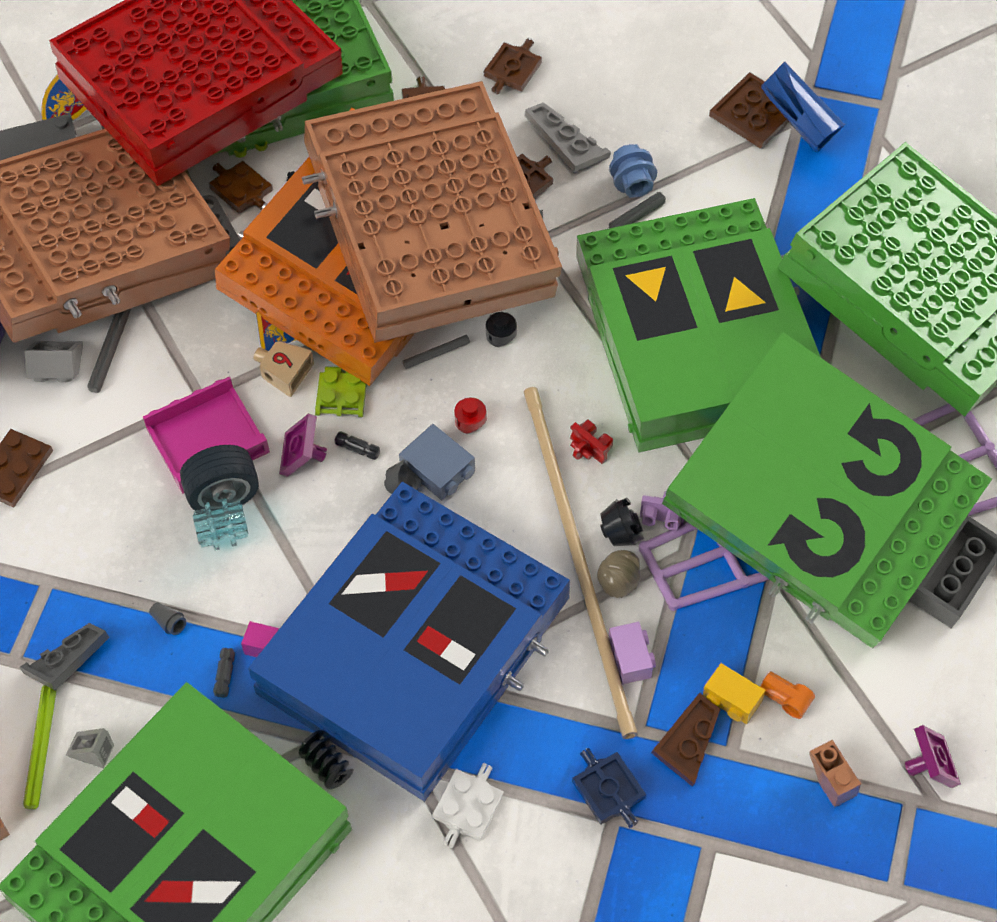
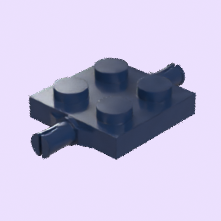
[572,748,646,828]

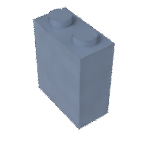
[399,424,476,501]

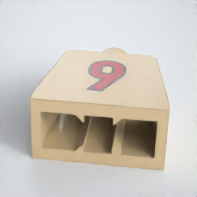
[253,341,314,397]

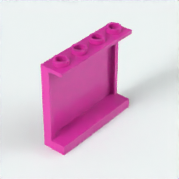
[143,376,270,494]

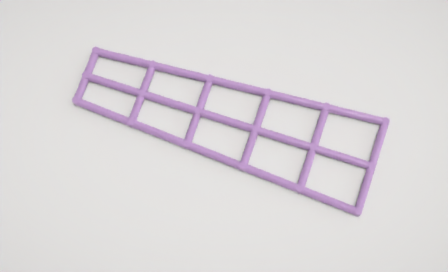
[639,403,997,611]

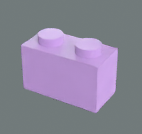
[609,622,656,684]

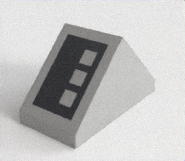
[66,728,114,768]

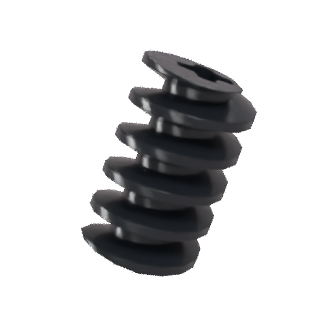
[298,730,354,790]

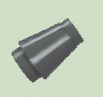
[149,602,186,635]

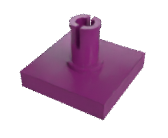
[279,413,327,477]
[905,725,961,788]

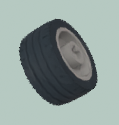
[180,444,259,514]

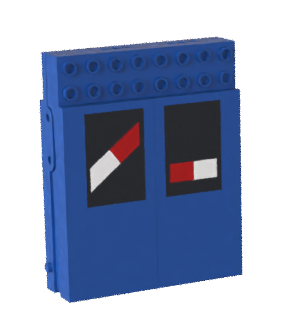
[248,482,570,802]

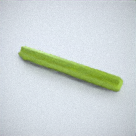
[23,685,57,809]

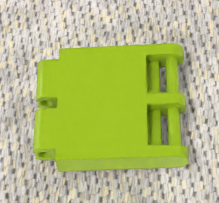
[315,366,367,417]

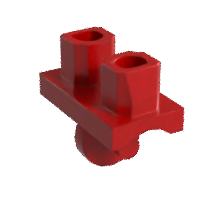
[570,419,613,464]

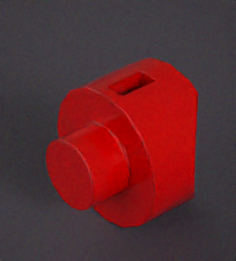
[454,397,487,434]

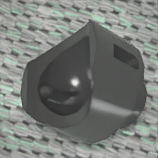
[384,460,422,494]

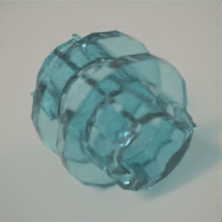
[192,498,249,551]

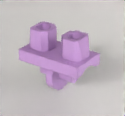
[640,491,685,531]

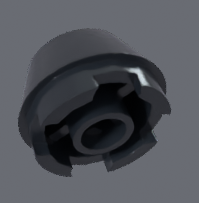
[600,498,644,546]

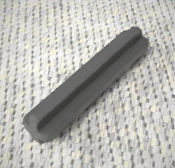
[608,192,666,228]

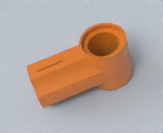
[760,671,815,719]

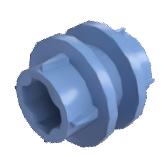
[609,144,657,198]

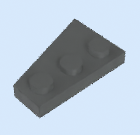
[20,623,109,691]

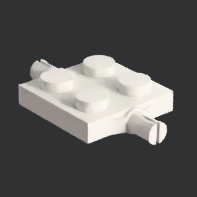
[432,763,504,848]

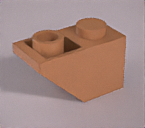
[809,739,861,807]

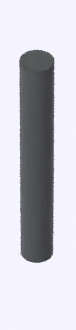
[402,335,470,369]

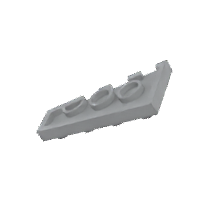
[524,102,611,172]

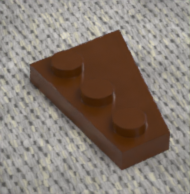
[651,693,720,787]

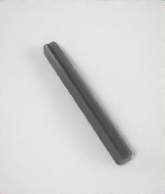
[87,308,132,393]

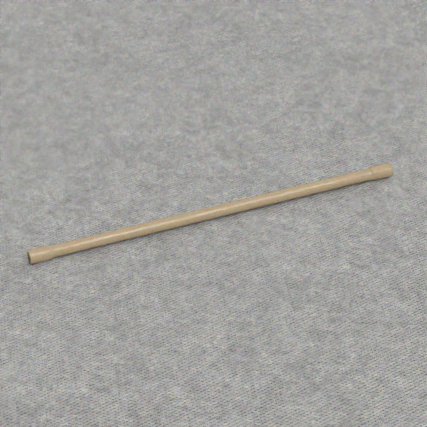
[524,387,638,739]

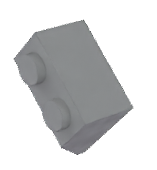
[25,341,83,382]

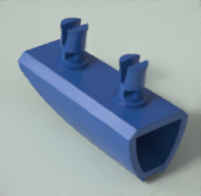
[761,61,845,152]

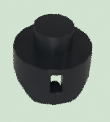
[485,312,517,347]

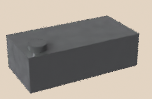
[0,114,77,161]
[909,515,997,629]

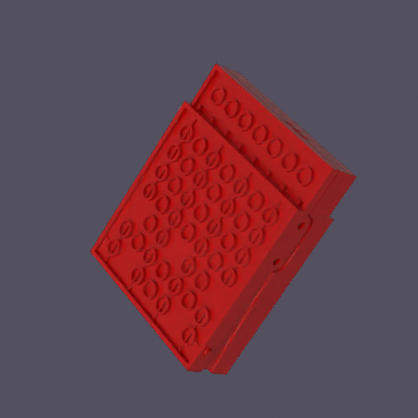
[49,0,343,186]

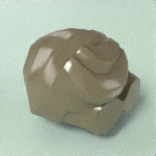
[597,550,640,598]

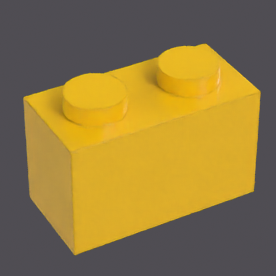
[703,663,765,724]

